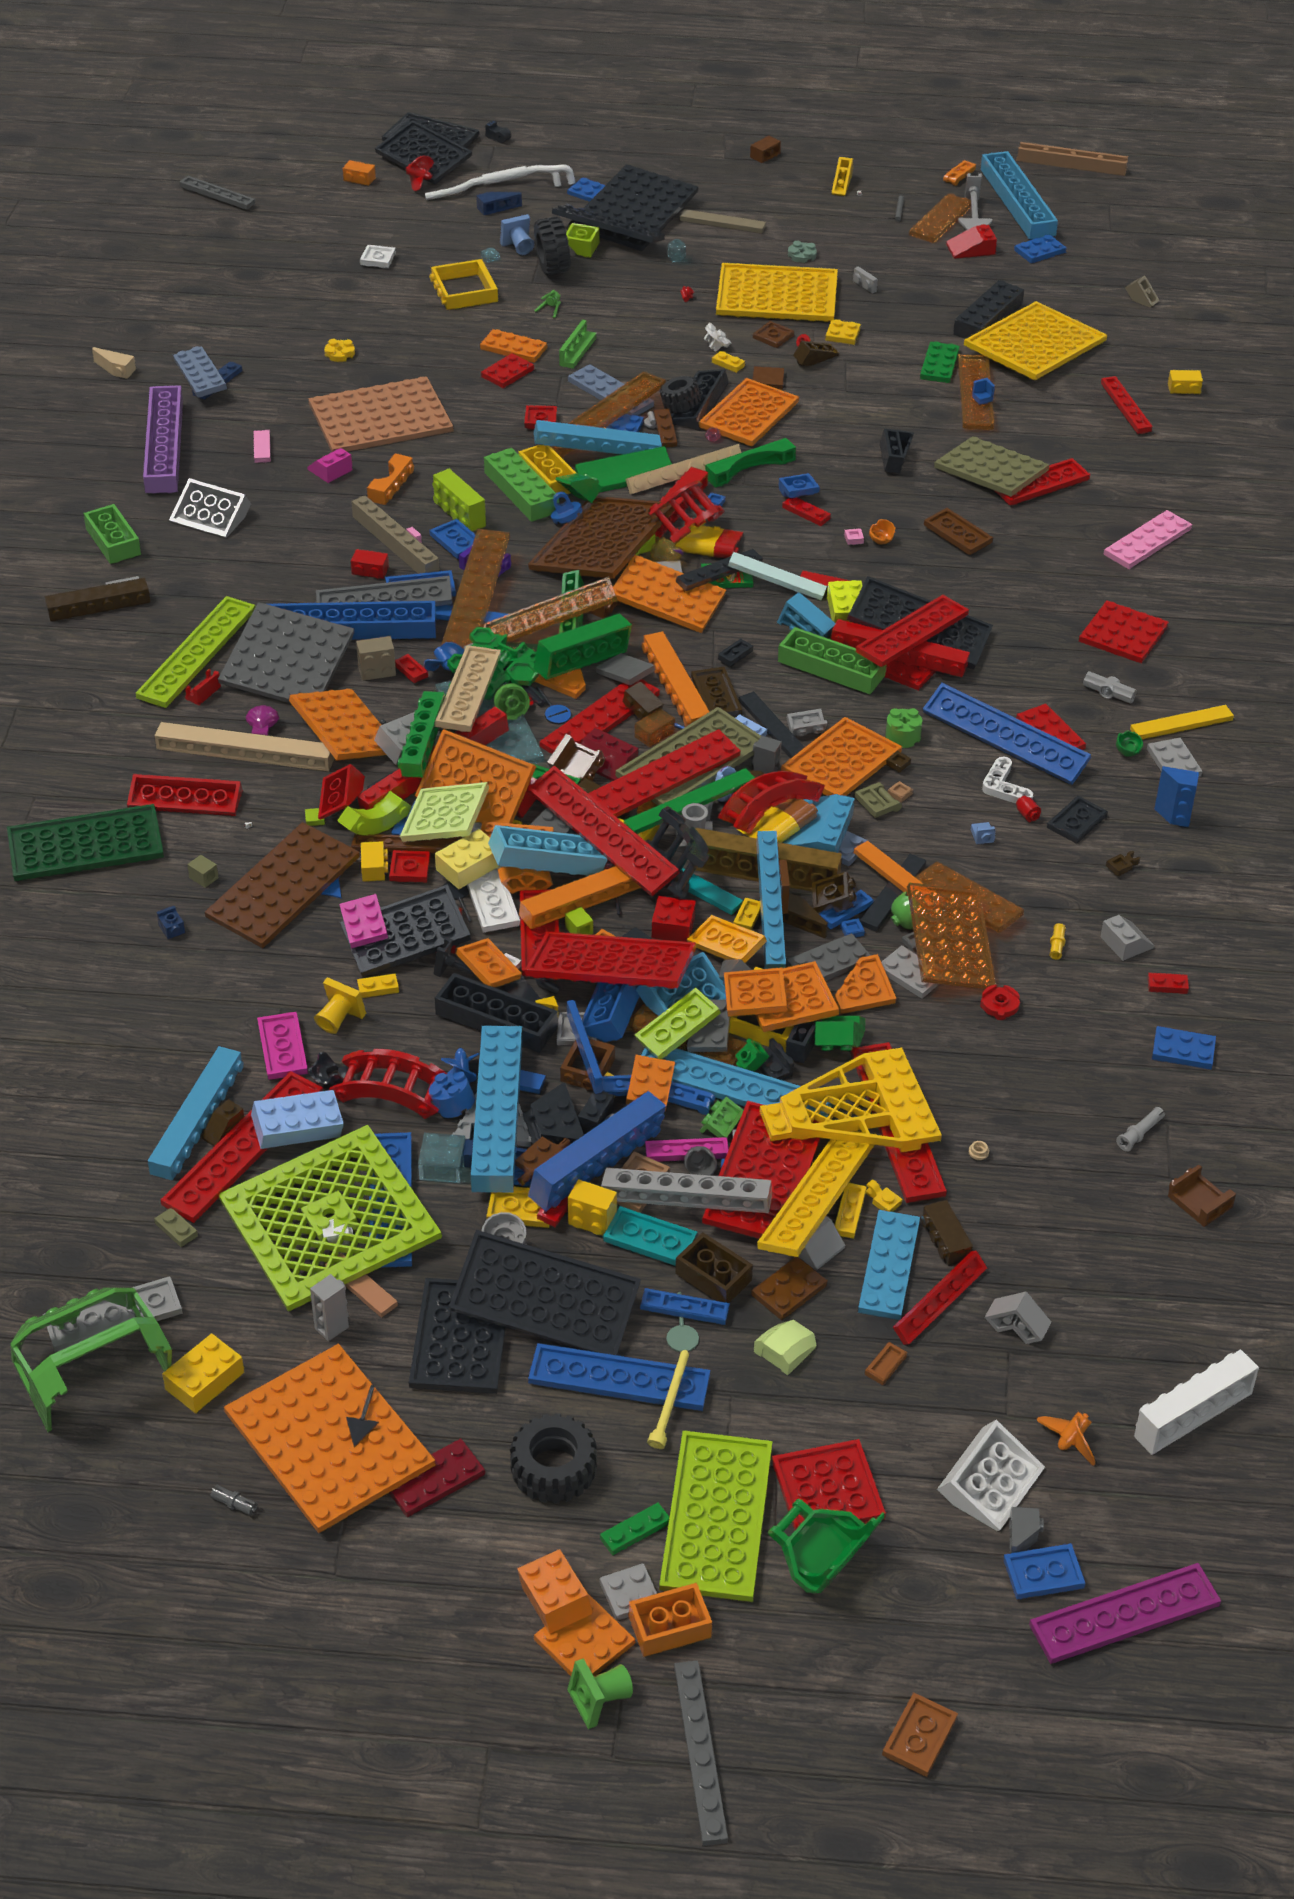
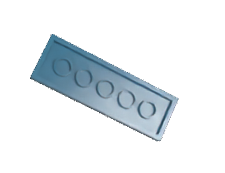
[858,1210,920,1320]

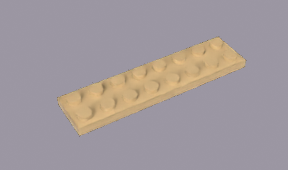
[435,645,501,732]

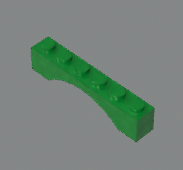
[705,438,796,488]

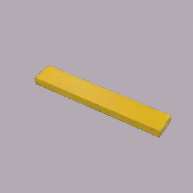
[1130,705,1234,739]

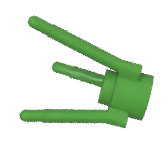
[535,290,561,318]

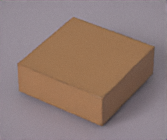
[888,781,913,802]

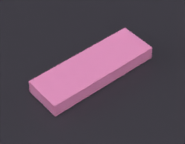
[254,430,271,463]

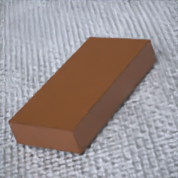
[865,1342,907,1385]

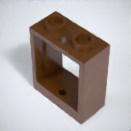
[560,1038,615,1091]

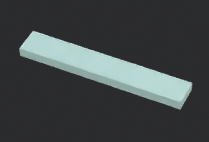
[728,552,827,600]

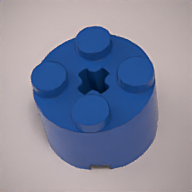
[429,1072,475,1118]

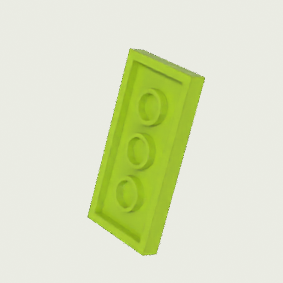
[635,988,721,1059]

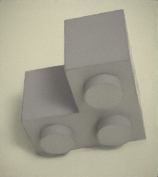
[985,1292,1051,1344]

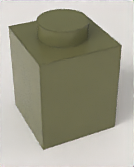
[187,855,218,888]

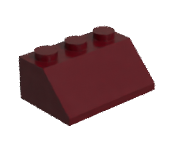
[581,728,639,781]

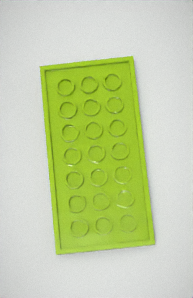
[659,1431,772,1602]

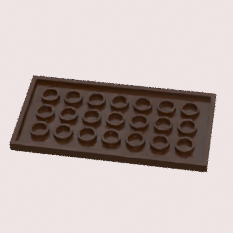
[205,822,360,948]

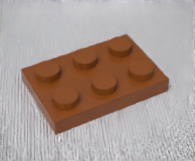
[882,1692,958,1777]

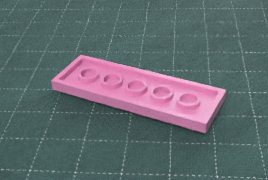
[1104,510,1192,569]

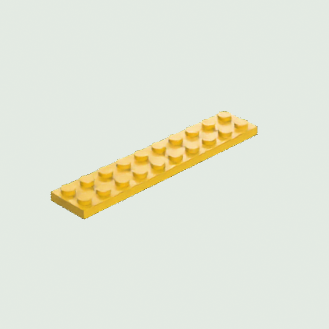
[757,1131,877,1257]

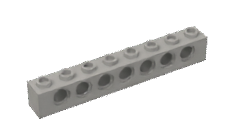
[601,1168,772,1213]

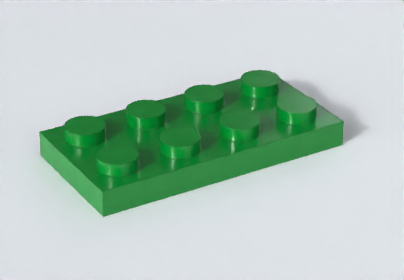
[920,342,960,383]

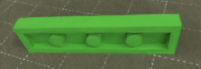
[559,320,596,369]

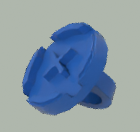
[551,492,583,524]

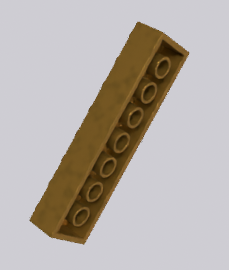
[695,828,842,891]

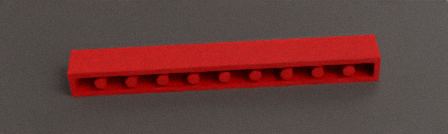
[357,707,509,810]

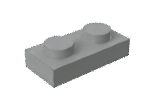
[853,266,878,293]

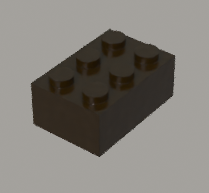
[675,1232,753,1303]

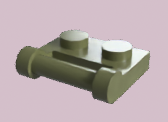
[855,782,902,818]

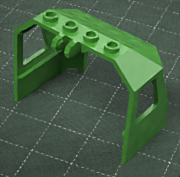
[10,1287,172,1432]

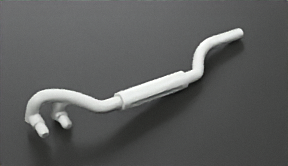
[425,165,575,200]

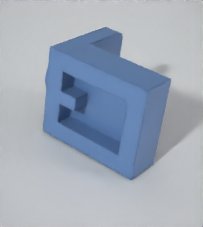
[971,822,996,844]

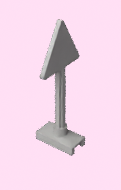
[958,173,992,231]

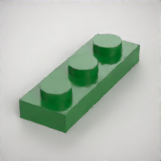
[600,1503,670,1556]

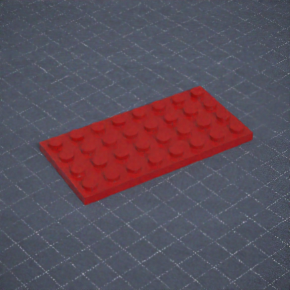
[525,932,696,989]
[702,1100,821,1239]

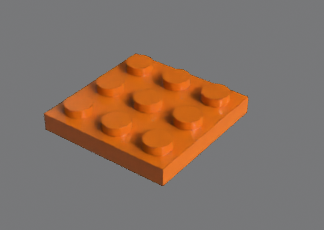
[724,968,787,1017]
[534,1593,635,1676]

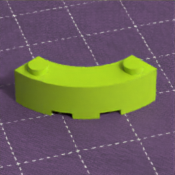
[337,791,412,835]

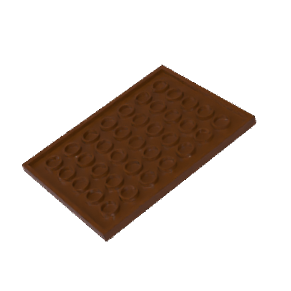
[528,496,674,579]

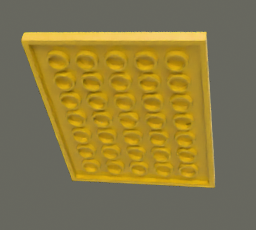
[716,263,838,322]
[963,301,1107,380]

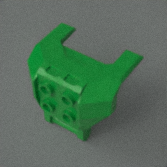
[768,1499,884,1593]

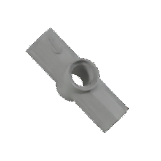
[1083,671,1137,704]

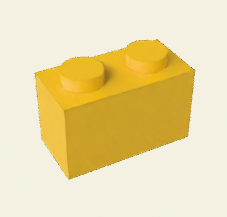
[1168,370,1203,394]
[361,841,388,882]

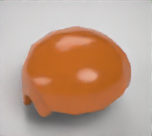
[869,519,895,545]

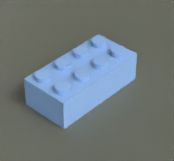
[251,1090,344,1149]

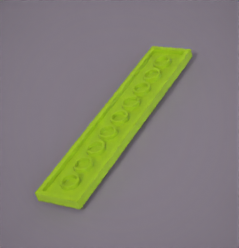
[135,596,255,708]

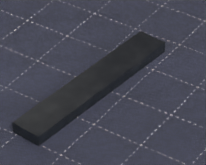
[739,691,805,759]
[860,854,926,932]

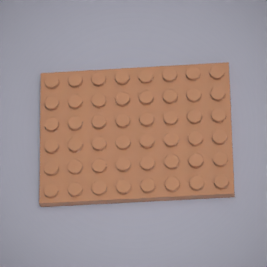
[308,377,453,452]

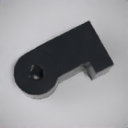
[485,120,511,143]

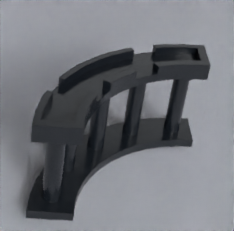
[646,806,709,899]

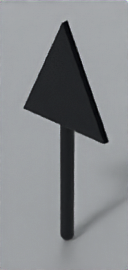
[346,1385,379,1447]

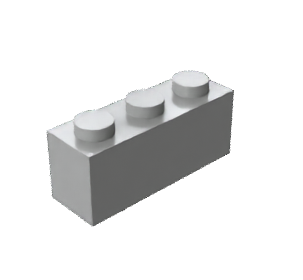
[310,1274,349,1342]

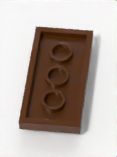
[924,508,993,555]

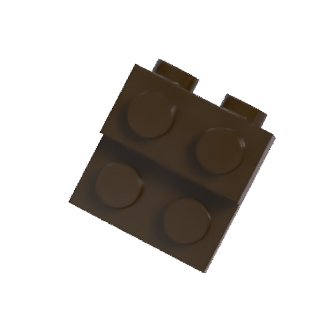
[812,871,857,913]

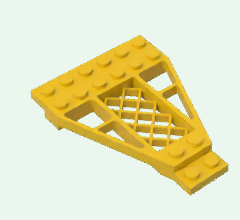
[759,1048,942,1152]

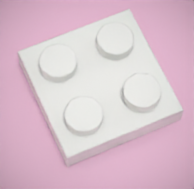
[360,245,396,268]

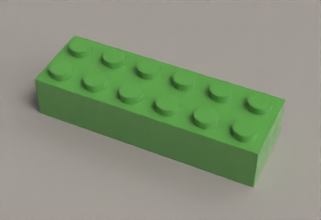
[484,448,559,522]
[778,627,886,694]

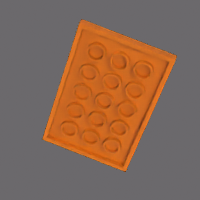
[699,378,799,446]
[609,555,726,633]
[289,689,387,760]
[781,717,902,796]
[415,729,536,824]

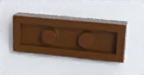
[654,409,677,447]

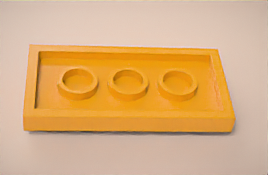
[687,915,767,963]

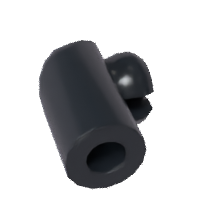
[536,978,561,994]

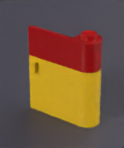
[675,525,743,559]

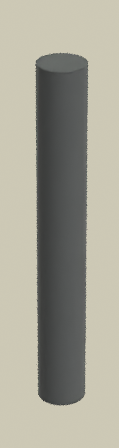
[895,195,904,222]

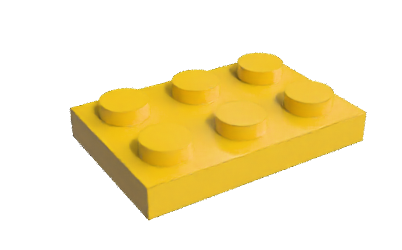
[486,1187,550,1228]

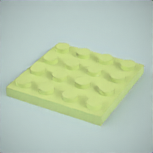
[400,782,489,842]

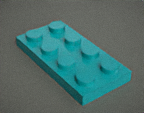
[603,1206,698,1266]

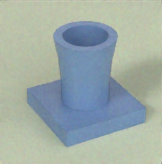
[500,214,535,255]

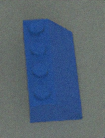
[582,982,639,1042]

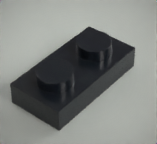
[718,638,753,667]

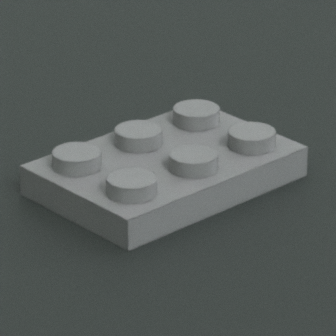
[1147,738,1202,777]
[881,945,947,998]

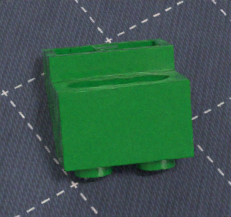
[815,1016,866,1051]

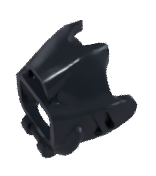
[309,1051,348,1088]

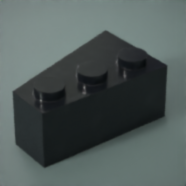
[880,429,914,473]

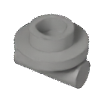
[644,411,656,429]

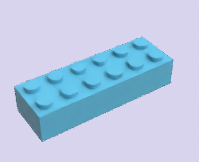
[488,825,608,876]

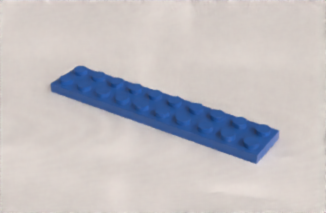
[923,683,1091,785]

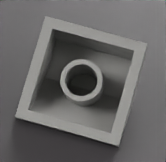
[1101,915,1154,961]
[798,1216,845,1270]

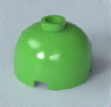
[494,683,530,720]
[891,891,927,930]

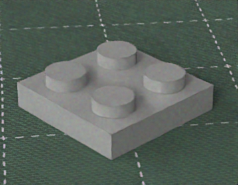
[600,1563,657,1621]

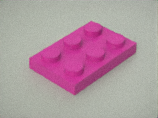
[339,894,388,948]

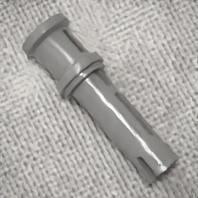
[1116,1107,1165,1151]

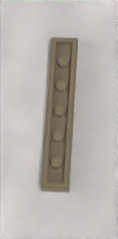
[680,209,766,233]

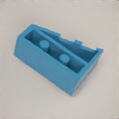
[777,592,835,638]

